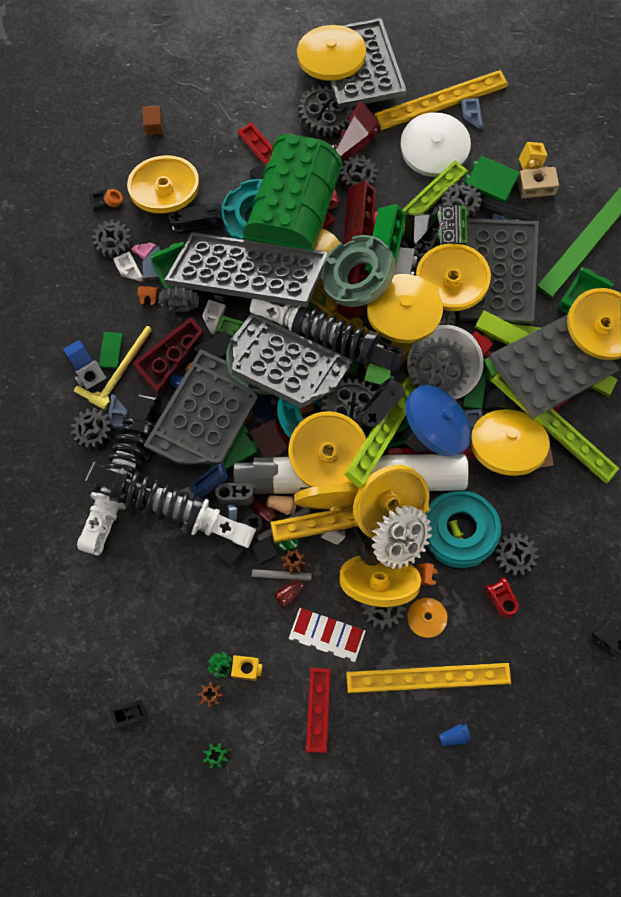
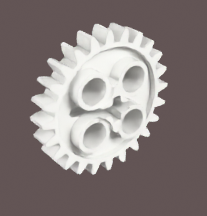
[372,505,432,569]

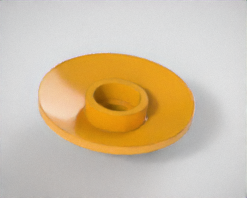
[407,598,447,638]

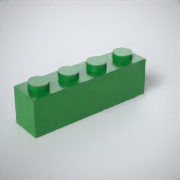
[365,204,406,273]

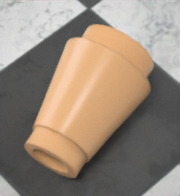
[267,495,296,515]

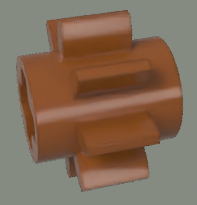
[282,549,306,575]
[197,682,224,709]

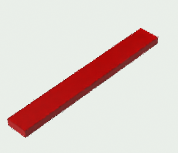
[238,122,335,229]

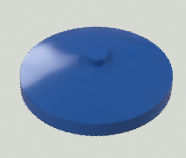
[405,385,471,457]

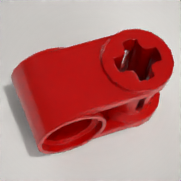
[485,577,519,618]

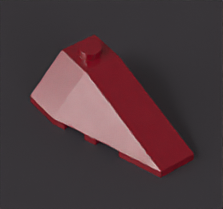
[333,101,379,164]

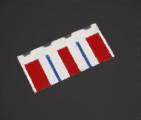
[289,608,365,662]

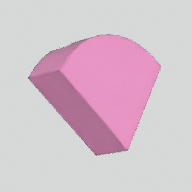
[131,243,157,260]

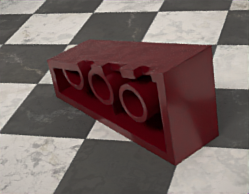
[133,317,204,397]

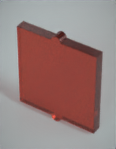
[250,417,290,457]

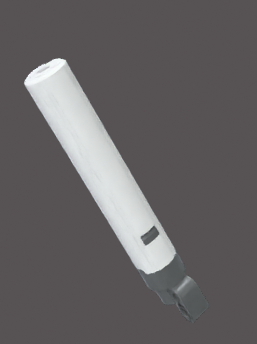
[215,453,468,506]

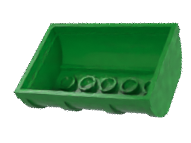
[243,134,342,250]

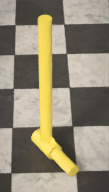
[74,326,152,410]

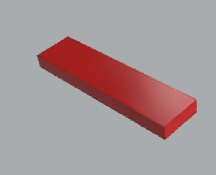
[306,668,331,753]

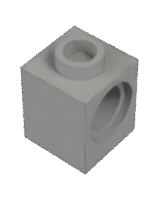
[75,360,106,389]

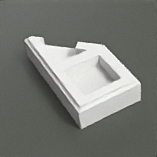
[113,252,144,282]
[202,300,226,336]

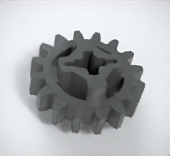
[339,155,378,189]
[442,182,481,219]
[91,219,132,258]
[159,287,199,312]
[71,408,113,450]
[495,533,539,577]
[362,604,406,630]

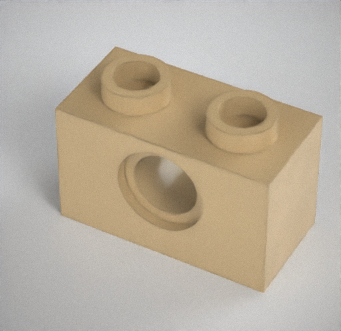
[517,167,559,198]

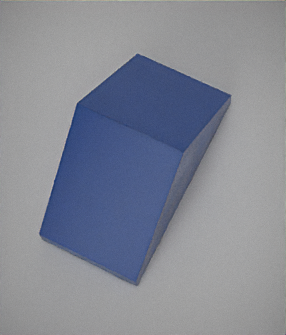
[63,340,93,378]

